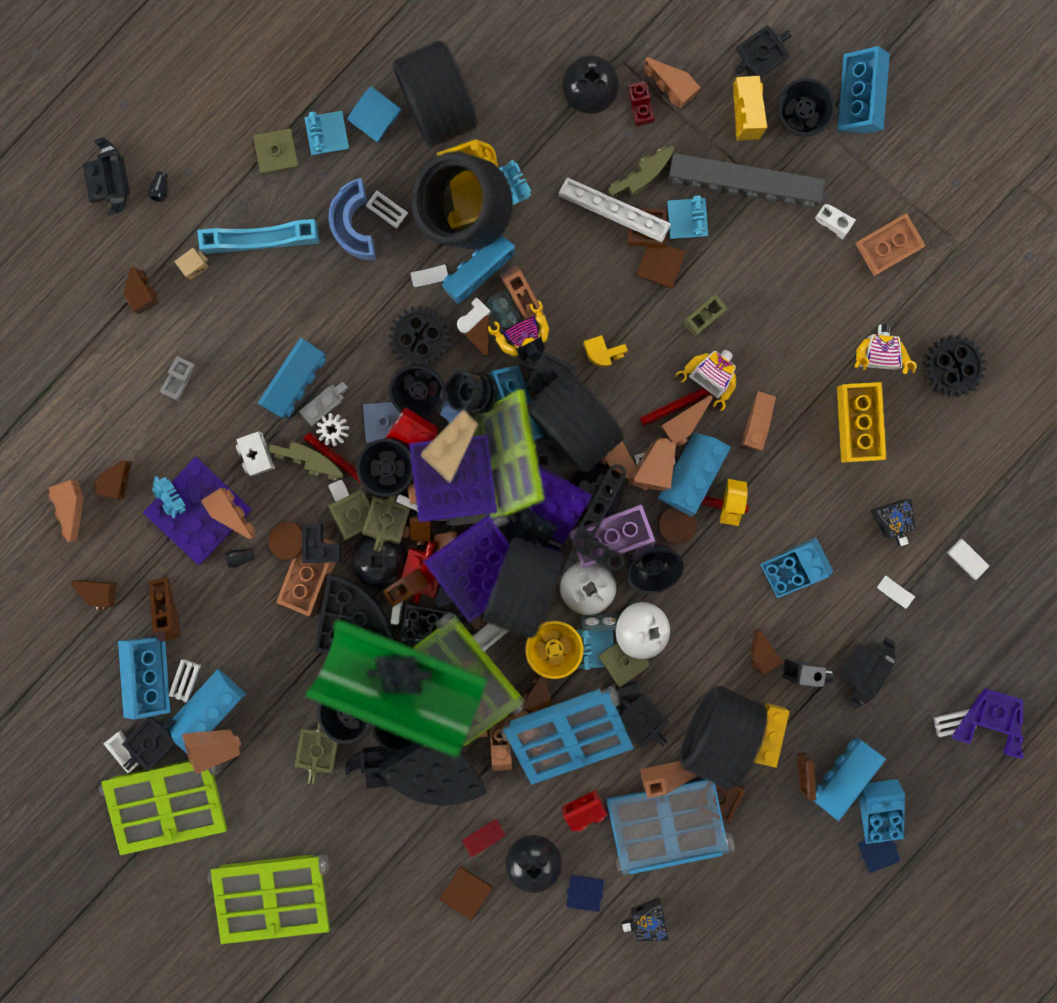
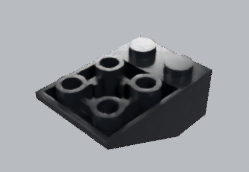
[399,604,465,653]

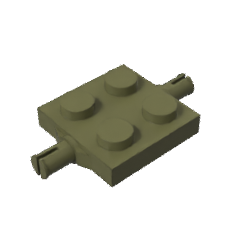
[362,494,410,552]
[294,721,338,784]

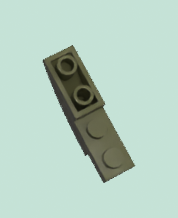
[607,145,674,198]
[269,442,345,481]

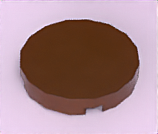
[658,507,697,544]
[269,521,302,560]

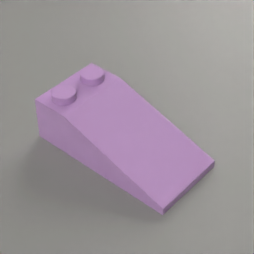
[569,504,655,568]

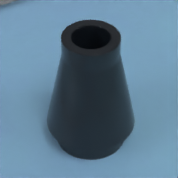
[148,171,168,202]
[225,548,255,568]

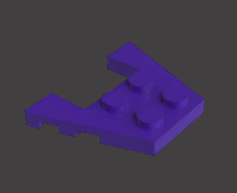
[951,688,1023,760]

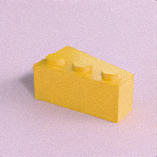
[733,76,767,141]
[754,703,790,768]

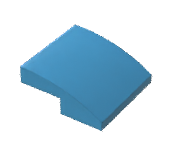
[347,86,402,142]

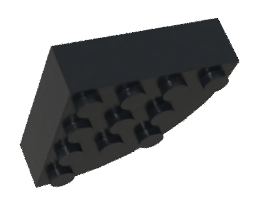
[314,573,394,654]
[379,741,487,806]

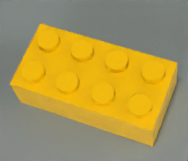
[837,382,886,463]

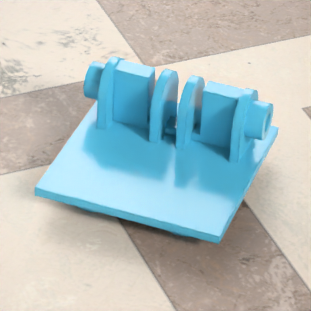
[304,111,349,155]
[500,160,531,205]
[667,196,708,239]
[152,476,186,519]
[576,628,614,670]

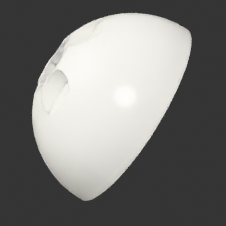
[560,561,616,615]
[616,602,670,659]

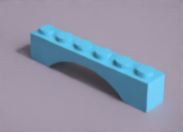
[198,219,320,254]

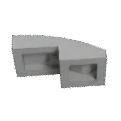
[160,356,195,401]

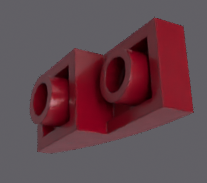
[628,81,655,126]
[461,819,506,857]

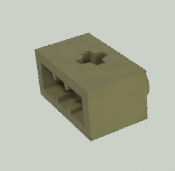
[683,294,728,337]

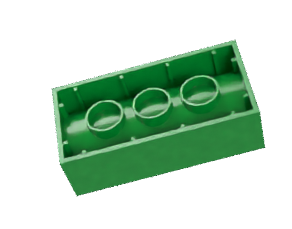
[306,620,490,757]

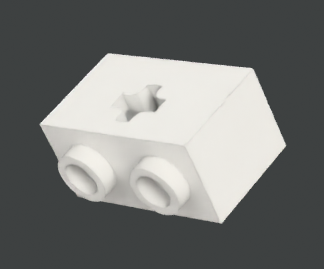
[236,432,275,476]

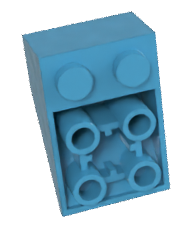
[760,537,833,598]
[859,779,905,844]

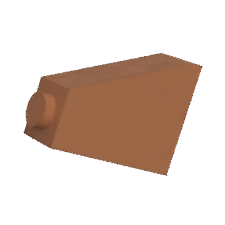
[628,438,676,491]
[182,730,242,774]

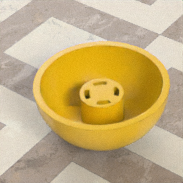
[526,621,583,679]

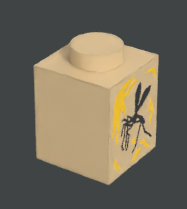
[174,248,209,280]

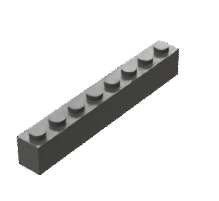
[667,153,825,208]

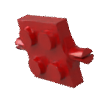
[401,541,440,603]

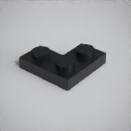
[302,524,342,563]

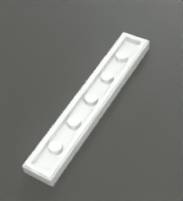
[558,178,671,242]

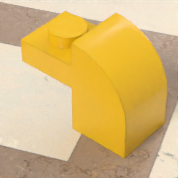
[583,335,628,368]
[719,479,748,526]

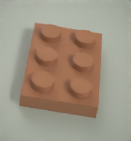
[855,213,926,276]

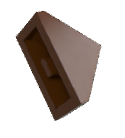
[465,316,489,357]

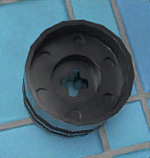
[446,370,498,414]
[525,438,565,476]

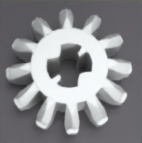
[316,413,349,446]

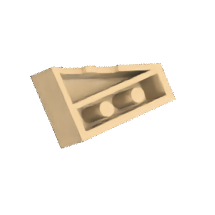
[421,410,478,483]

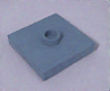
[363,402,401,443]

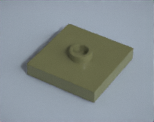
[253,128,299,175]
[328,489,370,540]
[597,642,650,688]

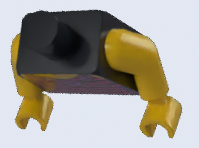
[488,301,549,361]

